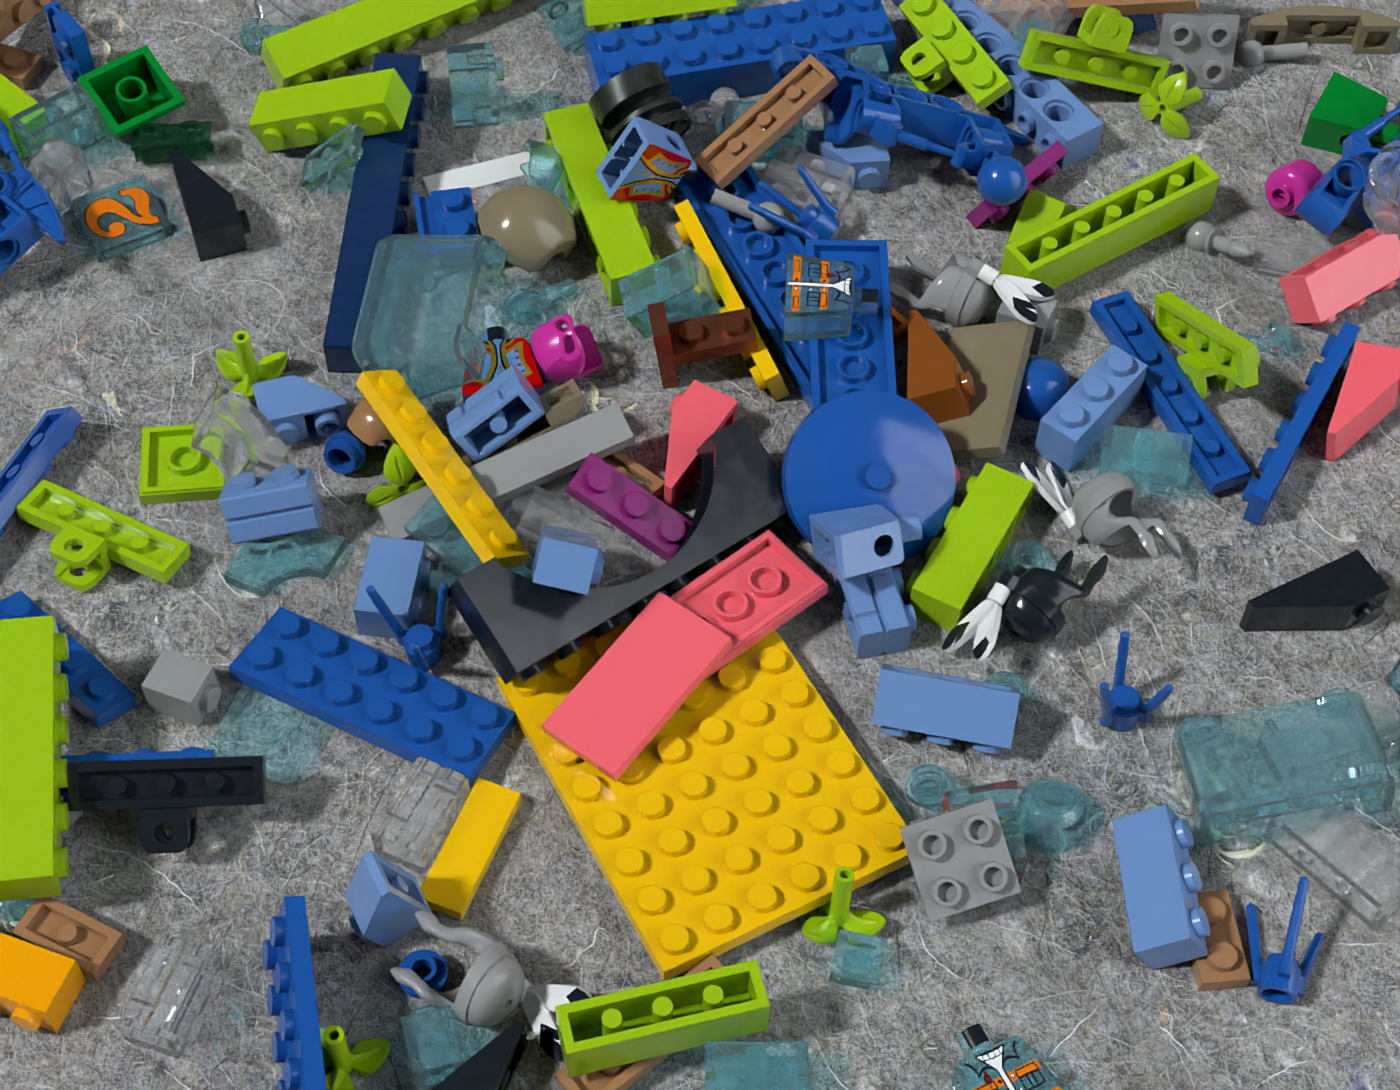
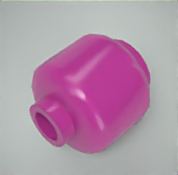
[1265,159,1322,216]

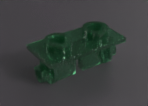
[131,120,215,165]

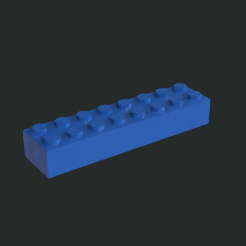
[584,0,897,107]

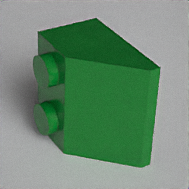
[77,45,186,139]

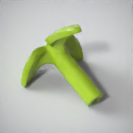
[1139,72,1203,139]
[215,330,288,402]
[366,443,427,508]
[802,866,886,944]
[320,1025,391,1090]

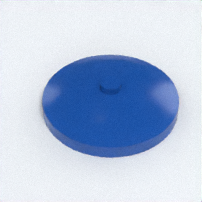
[782,390,956,559]

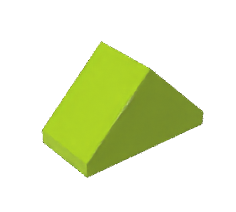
[1007,189,1077,244]

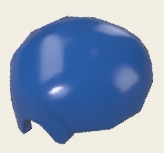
[1017,357,1070,421]

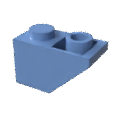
[252,375,350,449]

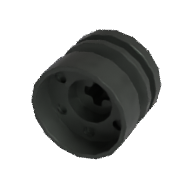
[589,62,693,146]

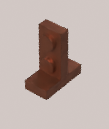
[647,302,758,389]

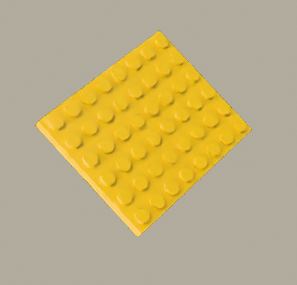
[496,617,910,981]

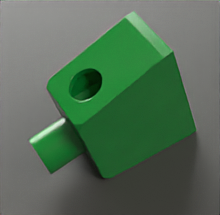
[1301,72,1400,155]

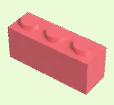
[1278,227,1400,327]

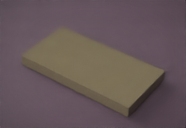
[937,320,1035,460]

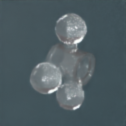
[680,87,740,160]

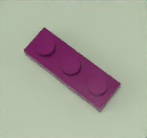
[965,141,1068,229]
[564,452,692,562]

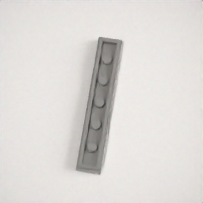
[378,402,636,541]

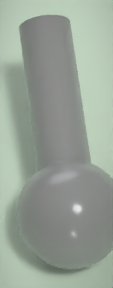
[1235,40,1308,67]
[710,188,784,234]

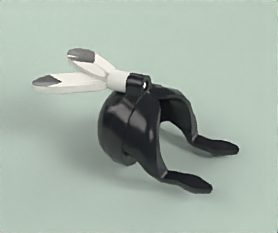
[942,550,1109,661]

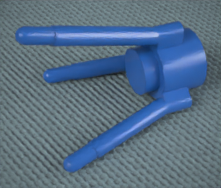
[748,166,840,240]
[366,583,449,672]
[1099,631,1174,732]
[1246,877,1324,1005]

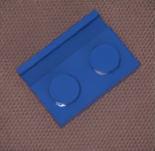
[44,1,95,85]
[413,187,481,263]

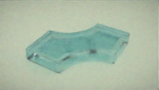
[223,529,347,598]

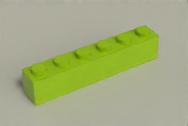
[543,103,663,307]
[1000,153,1220,289]
[0,615,70,902]

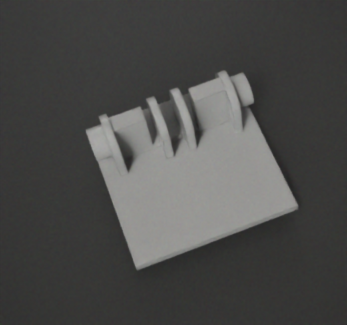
[1157,13,1240,89]
[899,798,1022,922]

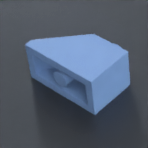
[805,130,890,190]
[345,850,433,948]

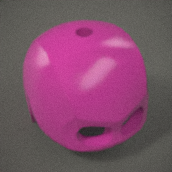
[531,314,603,383]

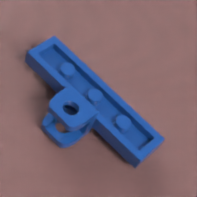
[0,590,136,729]

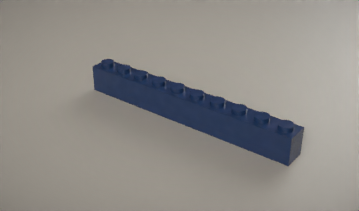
[323,53,430,374]

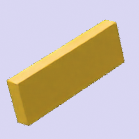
[421,777,522,921]

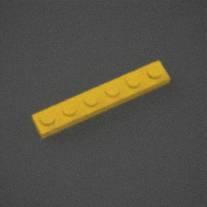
[674,199,790,402]
[356,369,530,568]

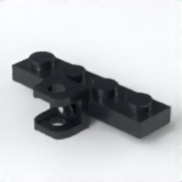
[67,755,267,854]

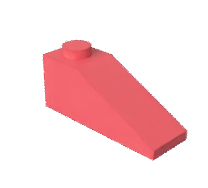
[1325,341,1400,462]
[664,380,738,510]

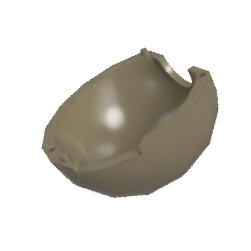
[477,183,577,273]

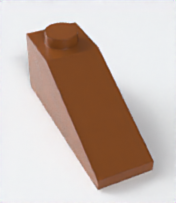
[907,309,975,423]

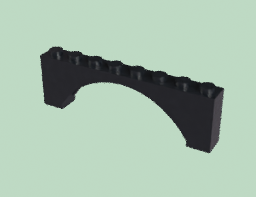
[448,417,793,685]

